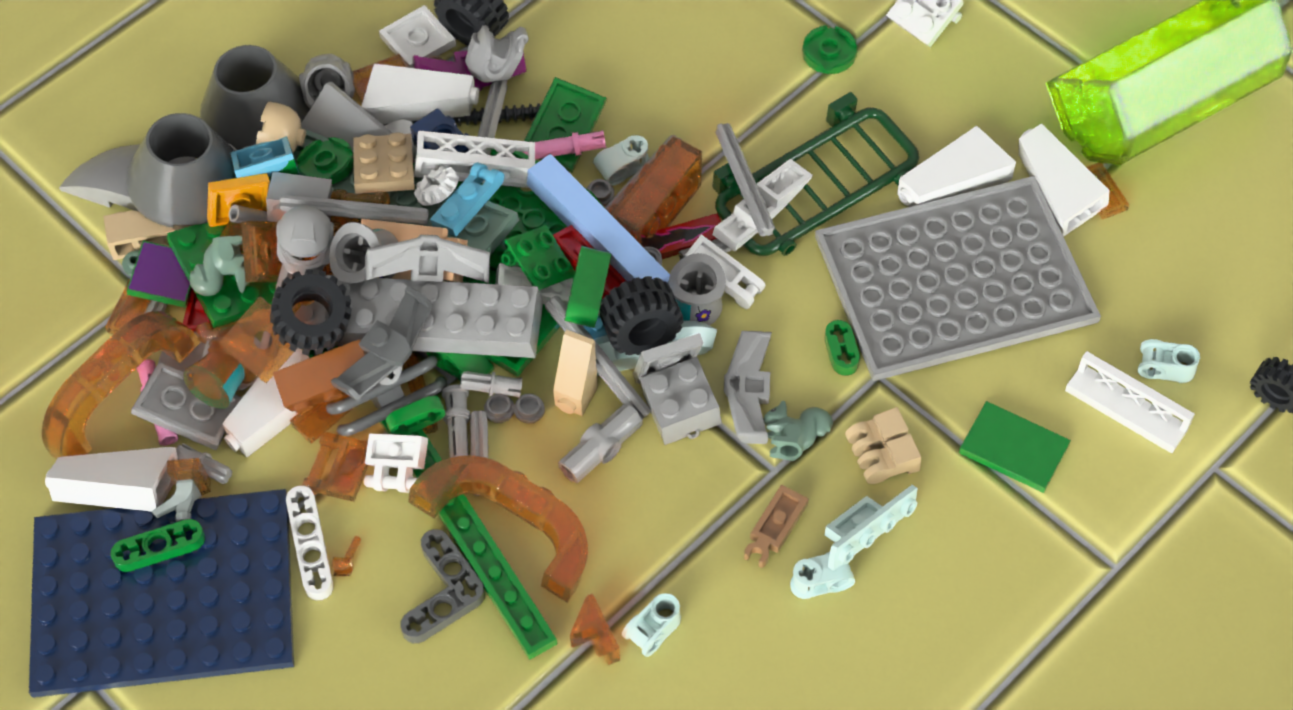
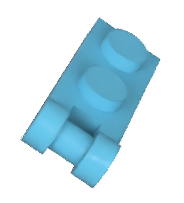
[430,162,504,237]

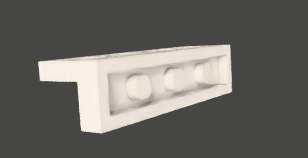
[414,131,535,188]
[1065,351,1195,453]

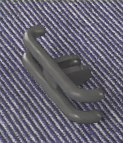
[326,354,447,437]

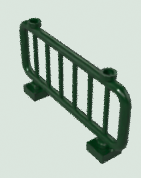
[712,92,919,256]

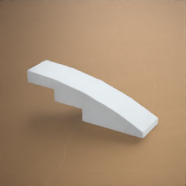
[712,159,812,252]

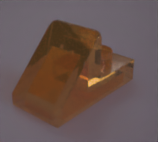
[570,593,620,666]

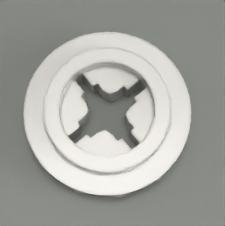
[414,166,459,206]

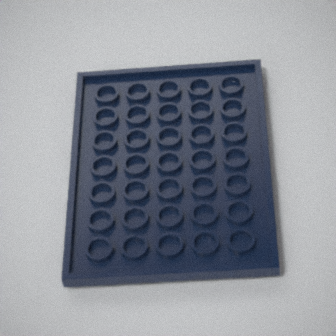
[29,489,294,698]

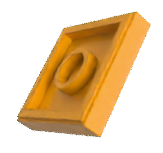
[207,173,270,227]

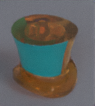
[183,337,261,409]

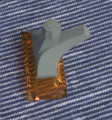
[152,458,211,522]

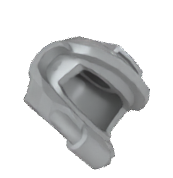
[465,25,529,82]
[299,54,355,108]
[276,206,334,275]

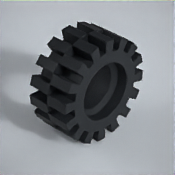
[1250,357,1293,413]

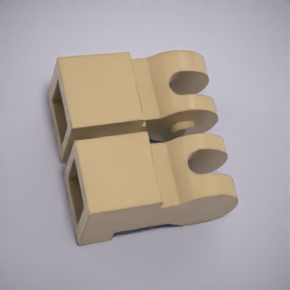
[845,407,921,484]

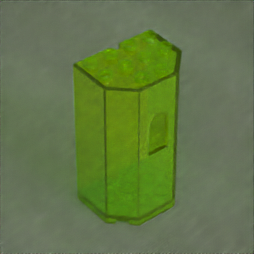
[1046,0,1292,165]

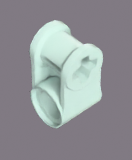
[593,135,649,186]
[1138,339,1200,383]
[790,552,855,599]
[622,593,681,657]

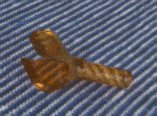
[332,536,361,576]

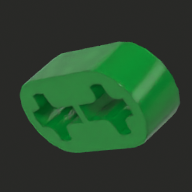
[825,320,860,376]
[386,396,445,435]

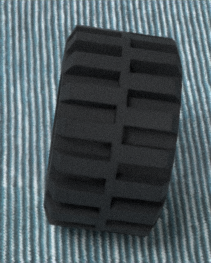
[434,0,509,45]
[270,269,352,355]
[599,276,683,355]

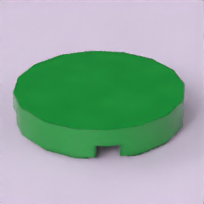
[802,26,857,74]
[297,137,354,184]

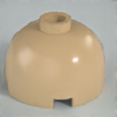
[256,102,306,154]

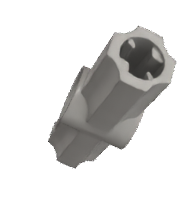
[558,404,643,483]

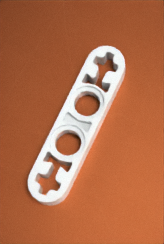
[286,486,333,601]

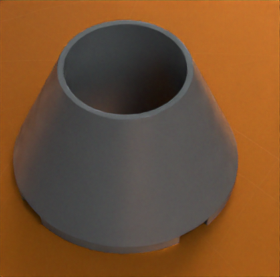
[200,45,311,150]
[126,113,237,228]

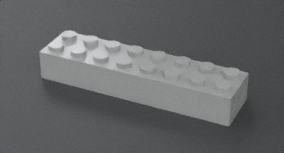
[292,274,543,358]

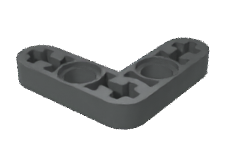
[400,529,485,644]

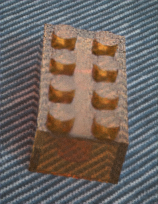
[608,136,702,245]

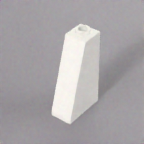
[361,64,479,125]
[1019,123,1110,237]
[897,126,1016,207]
[222,342,314,457]
[45,447,181,511]

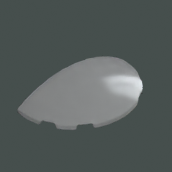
[59,144,196,211]

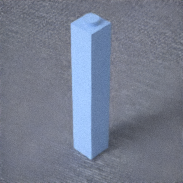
[527,154,670,283]

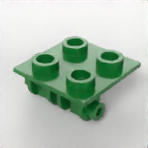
[501,225,575,291]

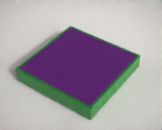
[127,241,192,308]

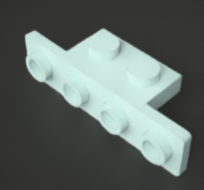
[824,485,918,571]

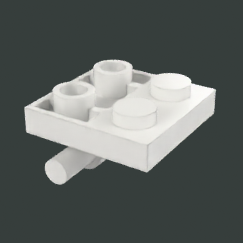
[886,0,964,47]

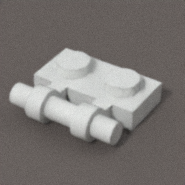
[364,434,428,493]

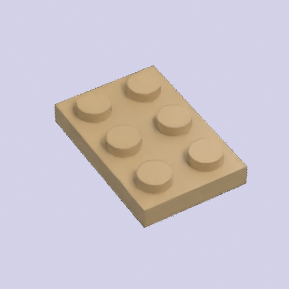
[353,132,415,194]

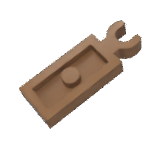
[744,485,809,568]

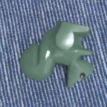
[189,236,258,296]
[763,401,833,461]

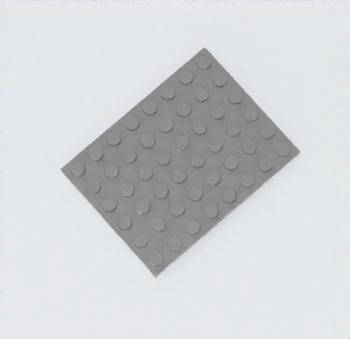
[815,176,1101,381]

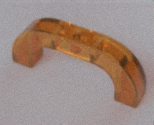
[41,311,201,460]
[408,455,588,603]

